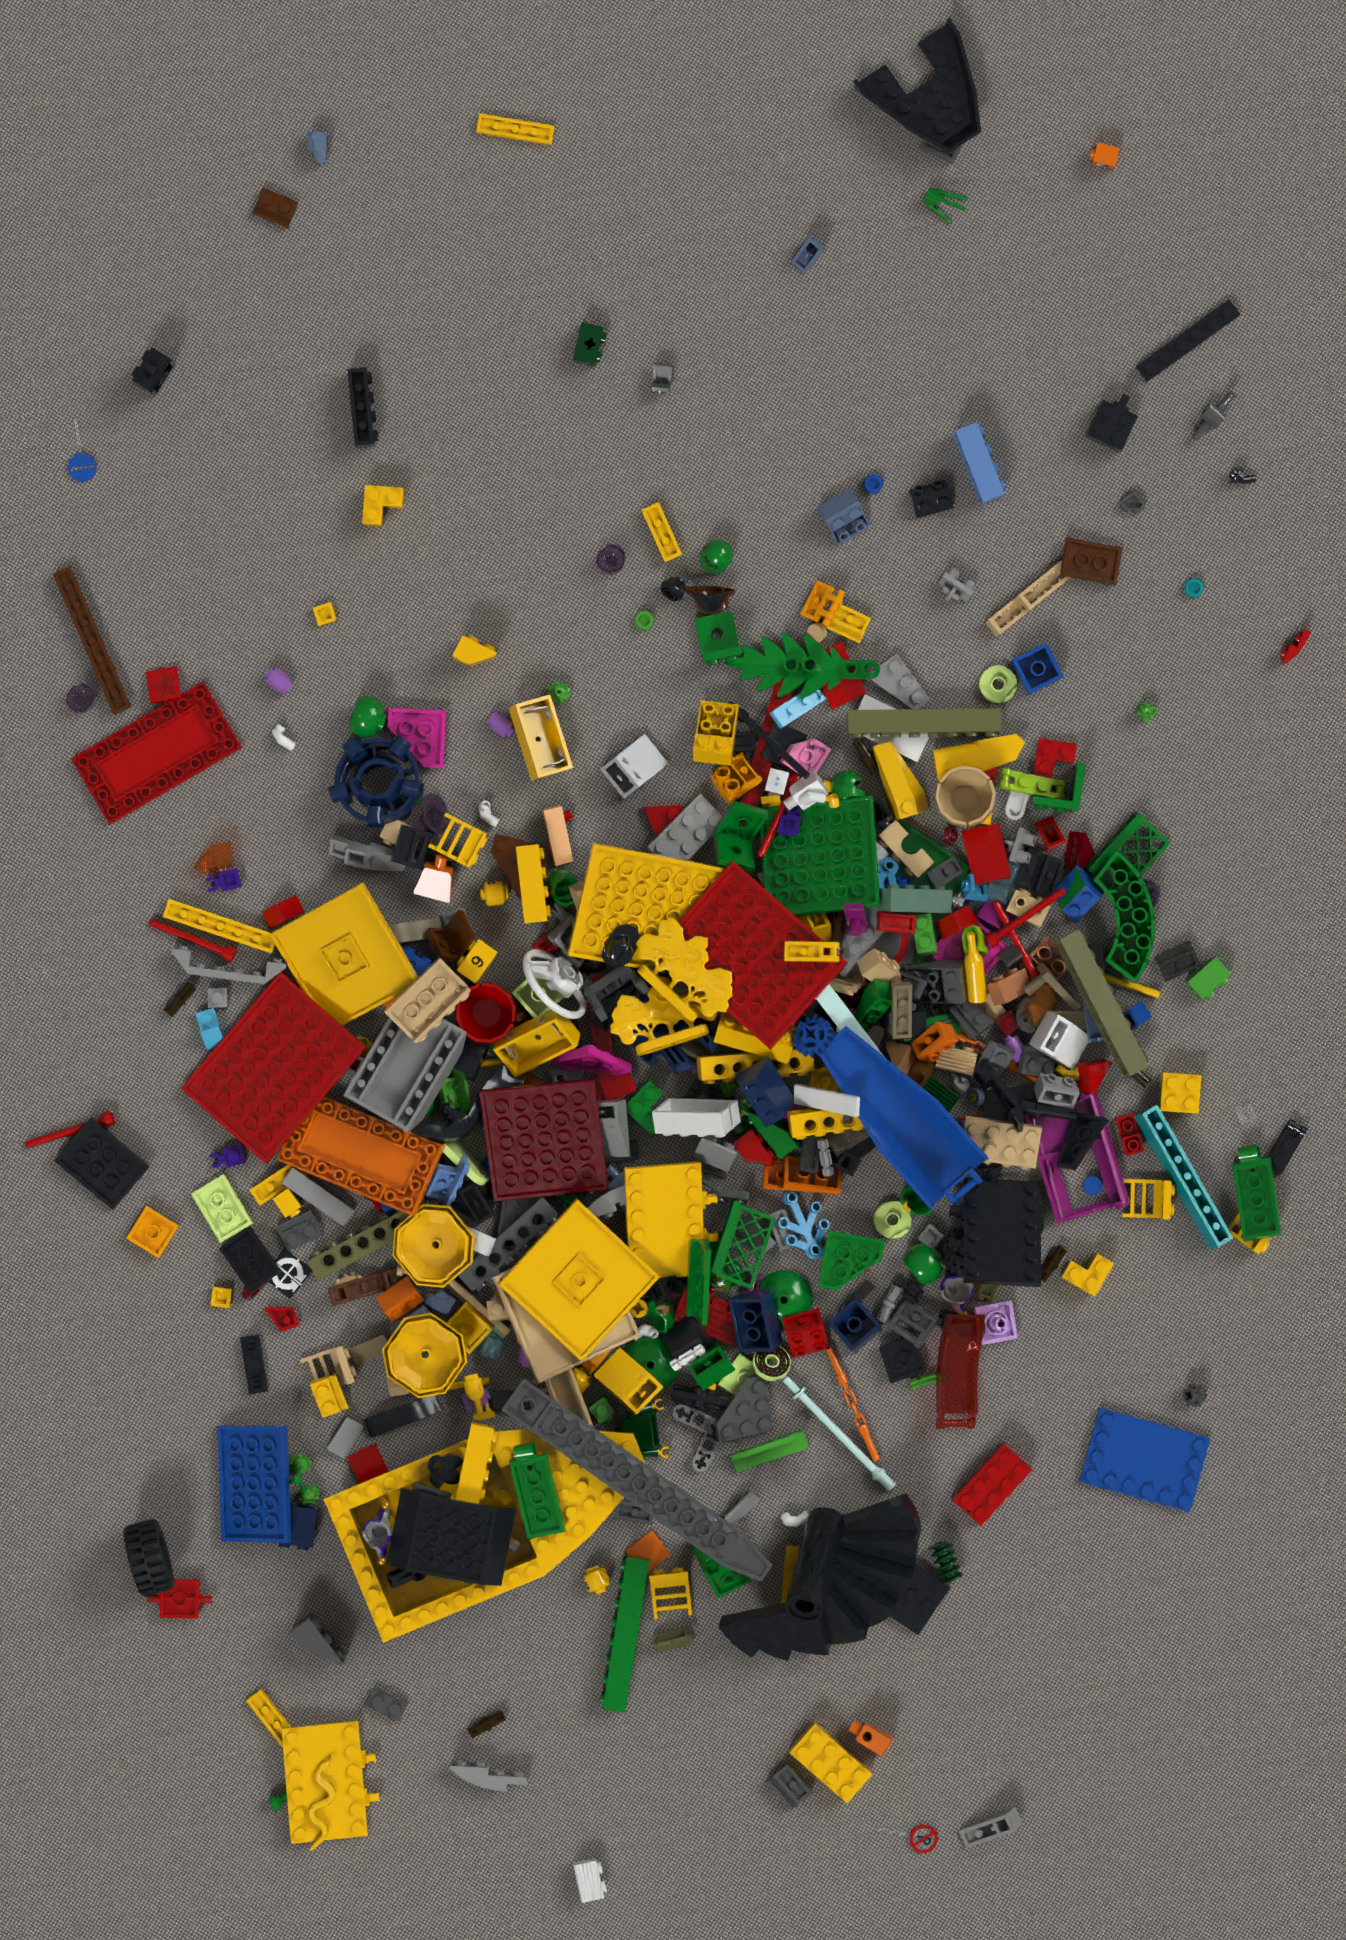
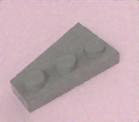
[870,654,930,709]

